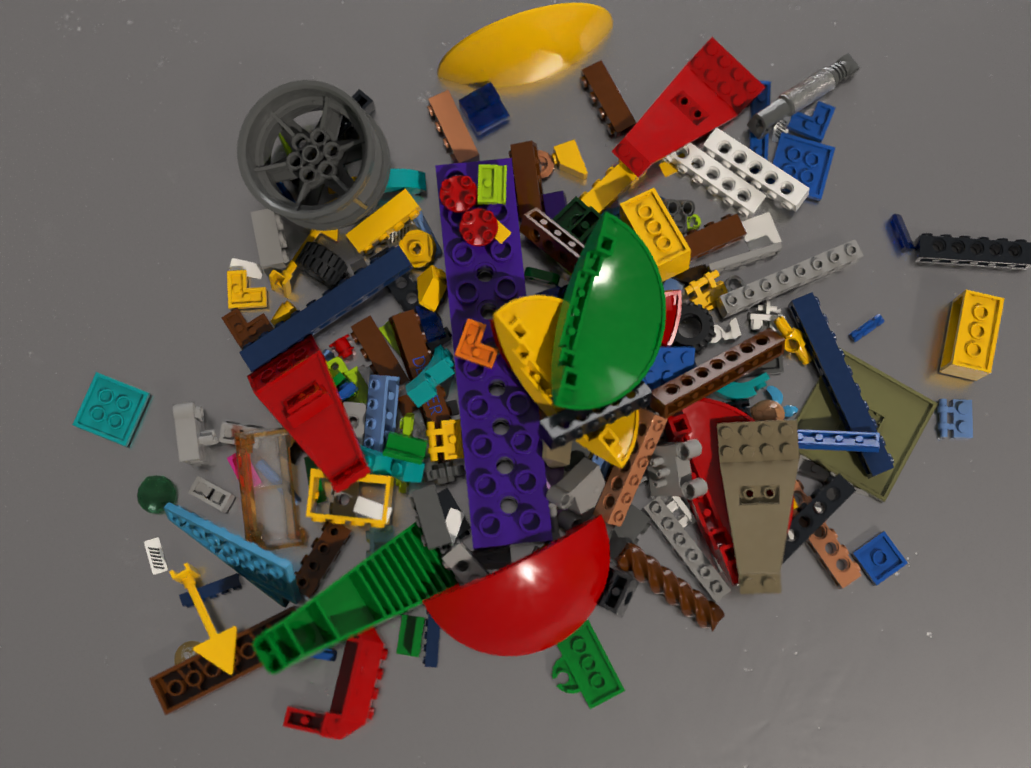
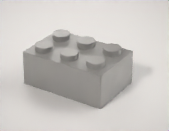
[251,209,291,276]

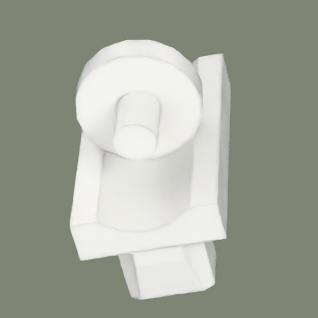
[748,300,785,331]
[666,496,696,528]

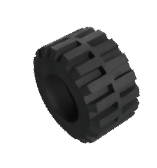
[295,242,348,287]
[672,302,714,352]

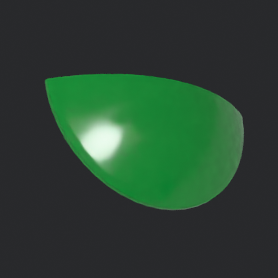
[551,212,666,410]

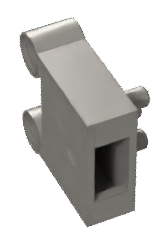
[173,402,218,464]
[647,439,708,500]
[547,457,606,531]

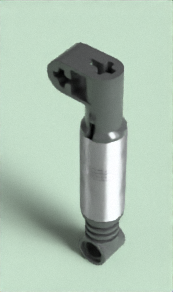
[747,53,860,140]

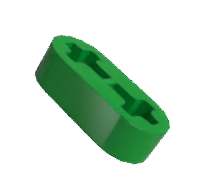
[524,267,560,286]

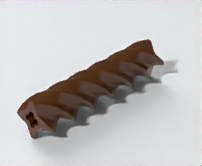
[615,542,725,632]

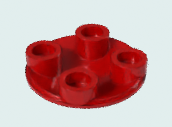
[439,175,478,213]
[459,208,498,246]

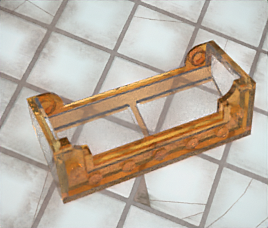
[234,427,305,551]

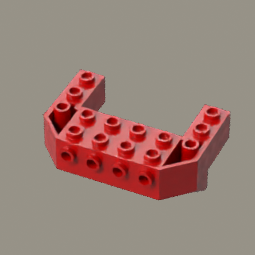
[283,627,388,740]

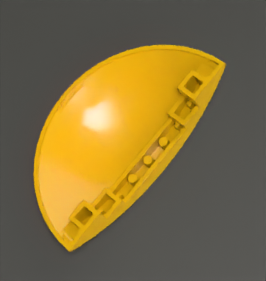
[437,3,613,88]
[493,295,639,468]

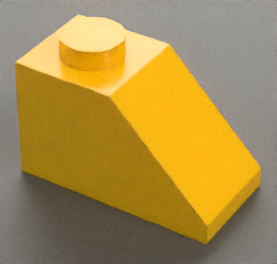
[551,139,588,180]
[417,265,447,312]

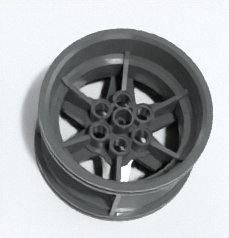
[237,80,391,231]

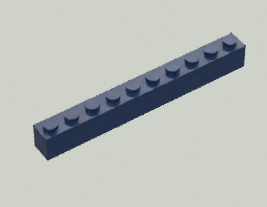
[239,245,414,372]
[788,292,894,479]

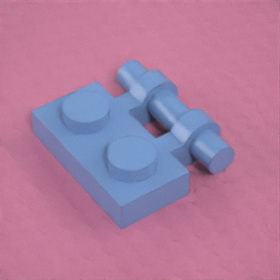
[937,399,973,439]

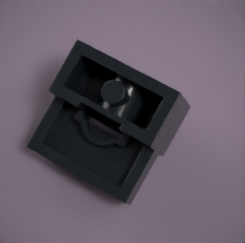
[597,567,639,617]

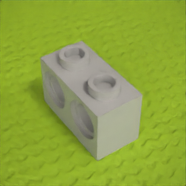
[219,420,264,448]
[188,476,236,513]

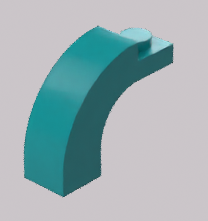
[384,169,427,195]
[713,372,770,401]

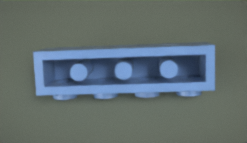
[363,375,400,452]

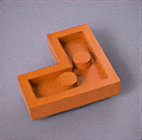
[455,318,499,369]

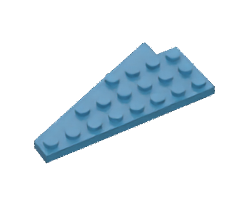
[164,502,301,608]

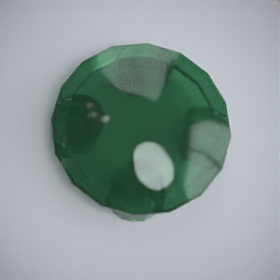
[137,475,176,514]

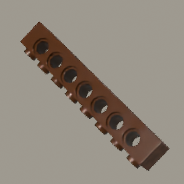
[650,327,785,419]

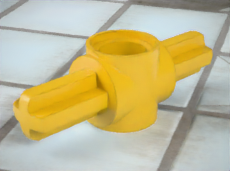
[774,316,812,364]

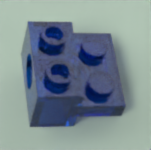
[459,82,510,135]

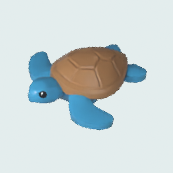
[743,386,798,421]

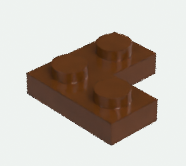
[221,308,274,350]

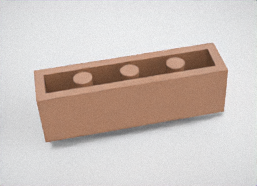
[427,90,480,164]

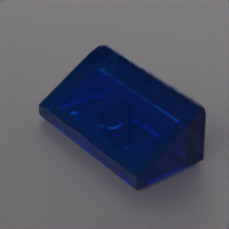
[888,214,915,253]

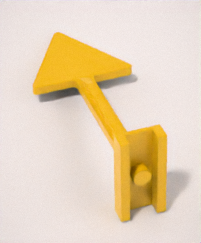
[269,198,338,298]
[169,563,237,675]

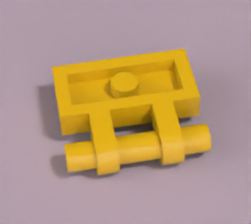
[684,270,728,311]
[425,419,464,461]

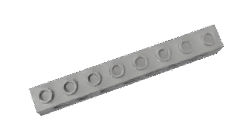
[715,239,863,319]

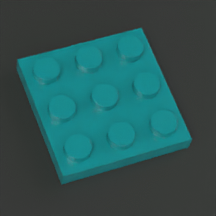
[72,372,150,447]

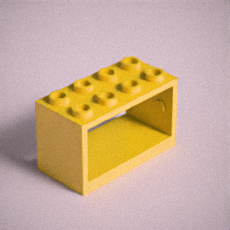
[620,188,691,282]
[939,290,1005,381]
[306,469,394,528]

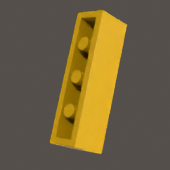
[579,159,646,215]
[345,188,422,256]

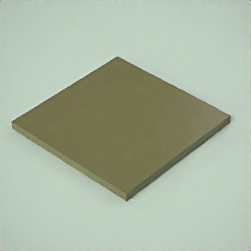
[796,347,938,503]

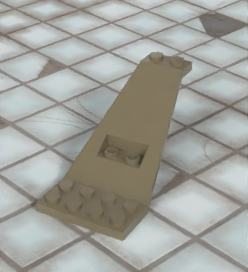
[717,419,800,594]

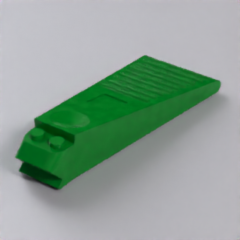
[253,522,459,674]

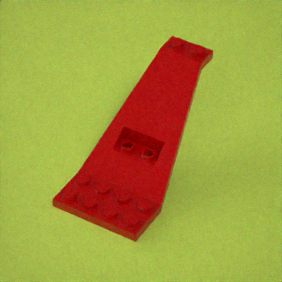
[611,37,766,178]
[247,334,371,494]

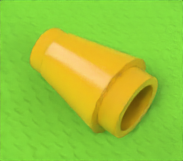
[270,300,298,326]

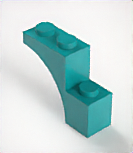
[406,344,455,408]
[359,444,425,482]

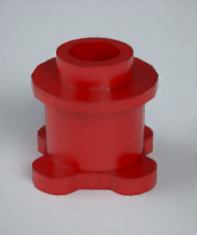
[329,334,354,359]

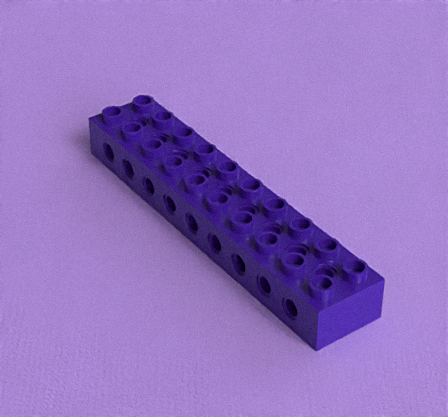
[435,158,553,551]

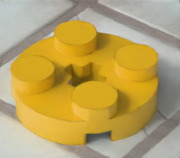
[399,230,436,268]

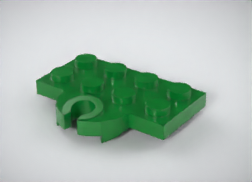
[552,620,625,709]

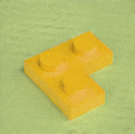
[227,270,268,310]

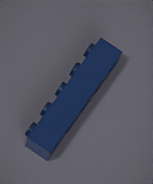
[179,573,243,608]
[423,609,440,667]

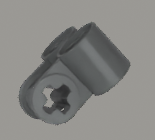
[661,199,695,235]

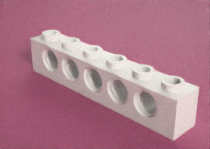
[703,127,810,212]
[663,143,766,218]

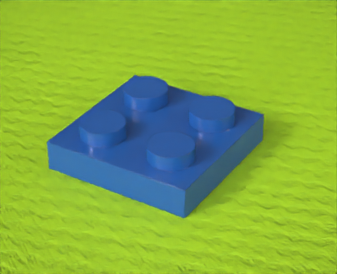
[852,531,908,586]

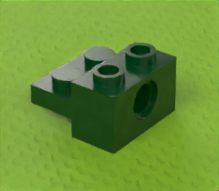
[552,196,602,244]

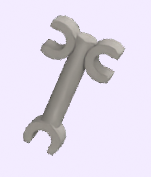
[549,501,560,541]

